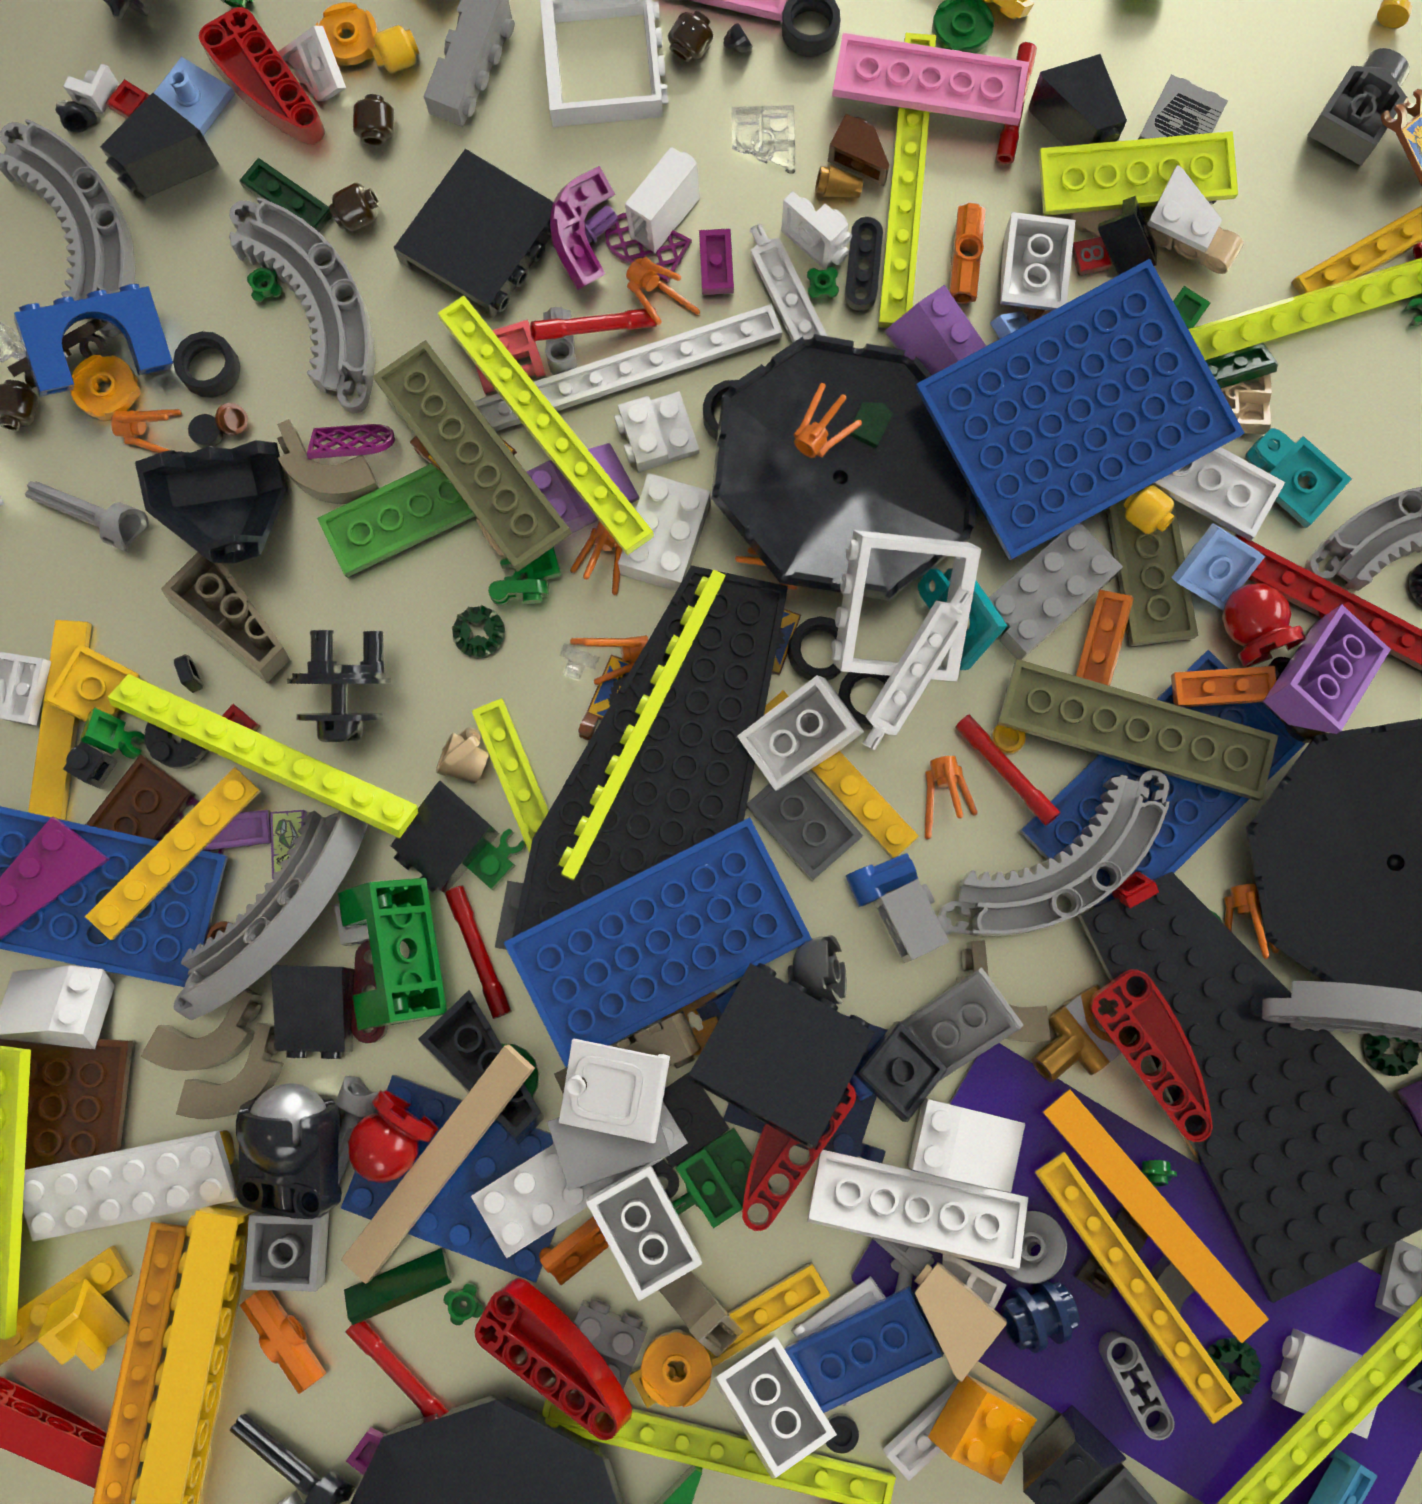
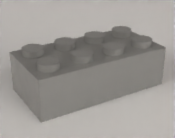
[989,523,1123,660]

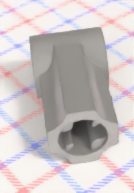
[543,307,577,375]

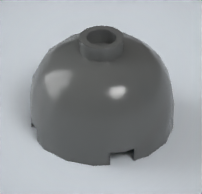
[788,935,847,1004]

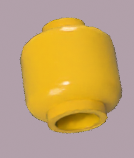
[371,25,420,74]
[1123,485,1175,534]

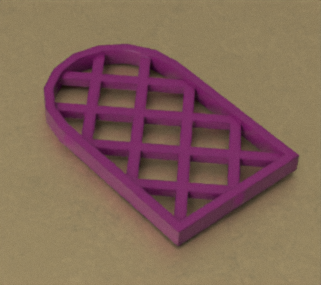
[605,213,692,283]
[307,424,395,459]

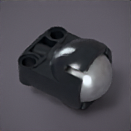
[235,1083,342,1219]

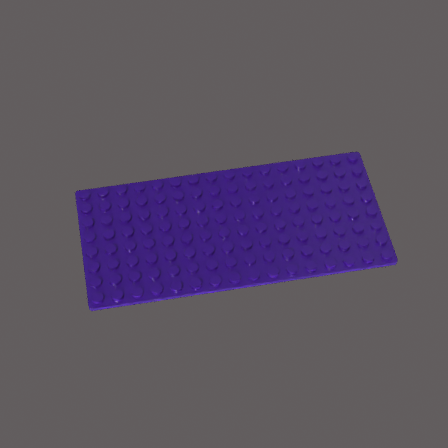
[851,1043,1422,1504]

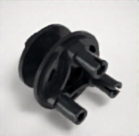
[287,630,391,742]

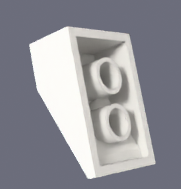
[1000,212,1076,311]
[737,675,864,791]
[0,966,115,1049]
[908,1098,1025,1193]

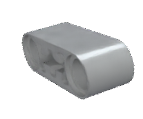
[1099,1331,1174,1440]

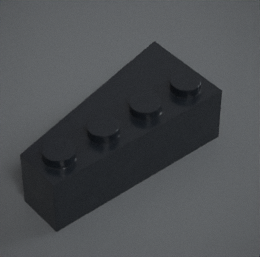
[418,990,544,1144]

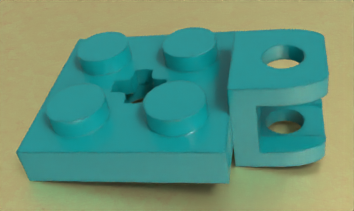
[1245,428,1352,528]
[917,568,1007,670]

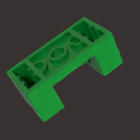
[338,878,447,1030]

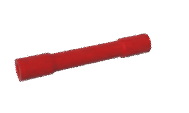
[996,42,1037,164]
[530,308,657,341]
[955,714,1061,826]
[445,885,512,1019]
[345,1320,449,1417]

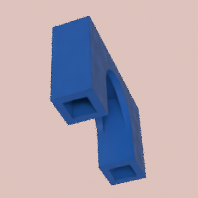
[14,284,173,397]

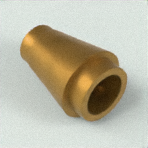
[815,164,863,198]

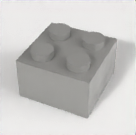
[874,879,950,963]
[244,1211,329,1292]

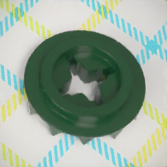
[452,605,505,657]
[1364,1033,1422,1076]
[1206,1337,1262,1397]

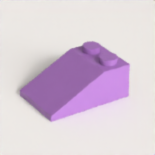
[527,443,640,533]

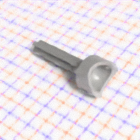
[25,481,149,552]
[324,1076,379,1213]

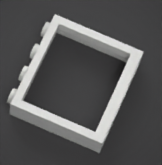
[540,0,668,127]
[830,530,981,682]

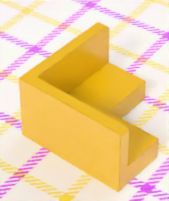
[37,1278,129,1372]

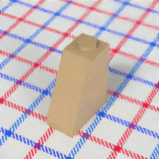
[914,1262,1007,1382]

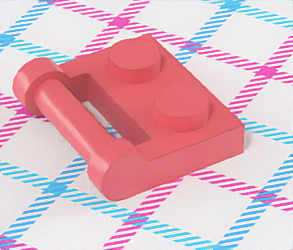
[475,319,546,394]

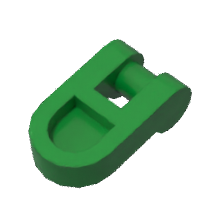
[488,579,549,606]

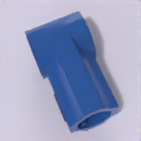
[845,853,919,907]

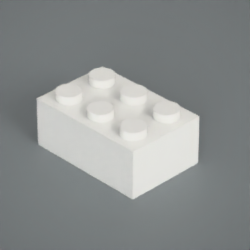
[618,473,711,591]
[586,1163,703,1301]
[713,1337,837,1478]

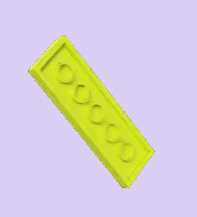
[1038,131,1238,216]

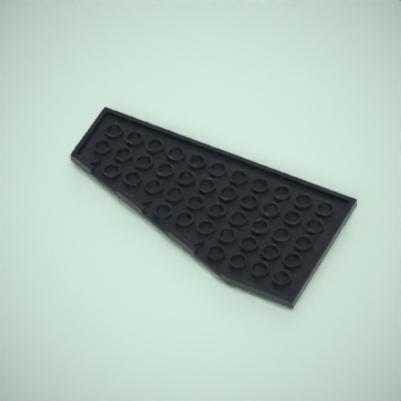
[512,565,788,938]
[1078,872,1422,1303]

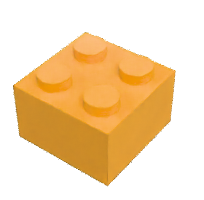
[928,1375,1037,1484]

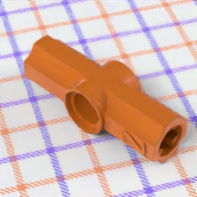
[949,203,986,304]
[240,1290,326,1394]

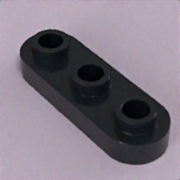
[845,217,883,311]

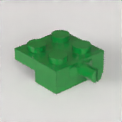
[671,1127,772,1229]

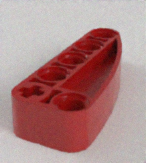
[199,7,325,144]
[1089,969,1213,1142]
[742,1083,856,1231]
[475,1278,632,1441]
[0,1377,141,1489]

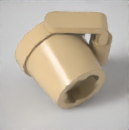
[436,727,488,783]

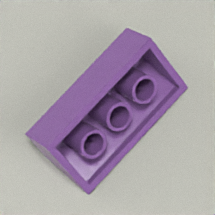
[884,285,986,375]
[1263,604,1391,734]

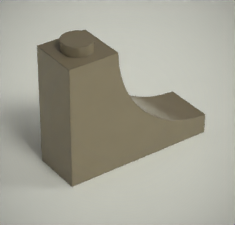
[659,1271,744,1357]

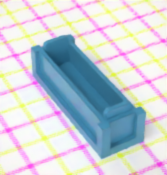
[1308,1449,1377,1504]

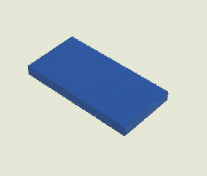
[784,1286,944,1413]

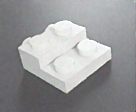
[781,191,852,270]
[614,391,699,473]

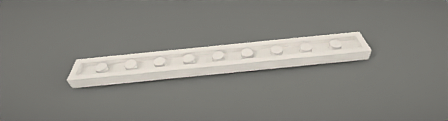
[473,304,782,431]

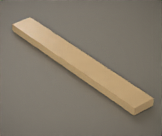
[341,1045,535,1284]

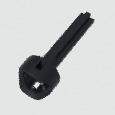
[230,1414,355,1504]

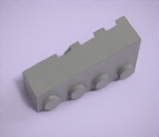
[424,0,515,127]

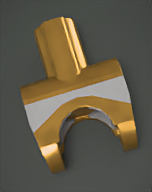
[1031,984,1136,1083]

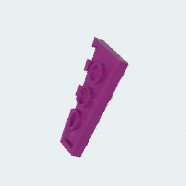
[0,817,110,940]

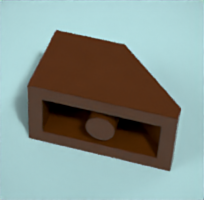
[828,114,889,186]

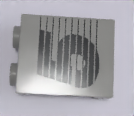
[1138,74,1228,139]

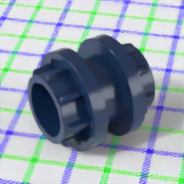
[1001,1280,1079,1353]

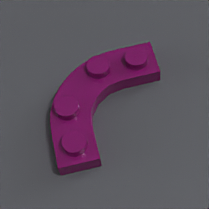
[550,166,616,290]

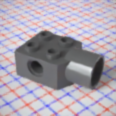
[1307,48,1410,166]

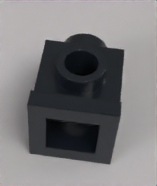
[63,741,118,789]

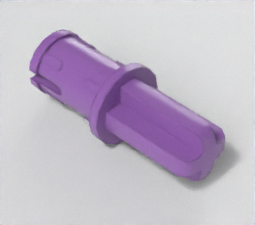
[584,206,618,244]

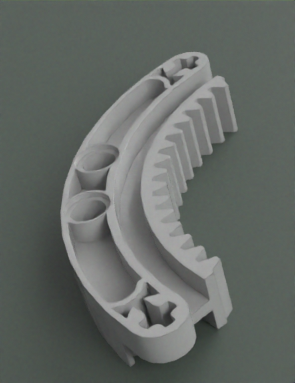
[0,119,135,337]
[229,197,375,413]
[1305,487,1422,591]
[938,770,1170,936]
[174,810,368,1020]
[1262,981,1422,1043]

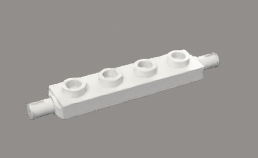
[750,224,827,343]
[863,586,972,750]

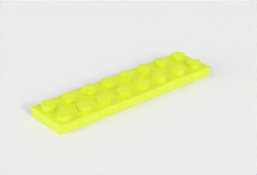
[0,1046,31,1340]

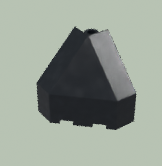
[135,440,288,564]

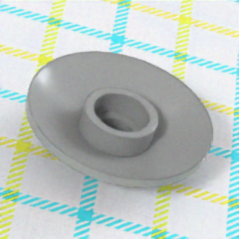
[1003,1211,1067,1284]

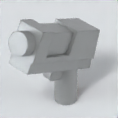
[872,1237,934,1293]

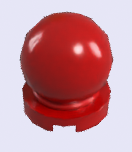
[1222,583,1306,668]
[347,1090,438,1183]

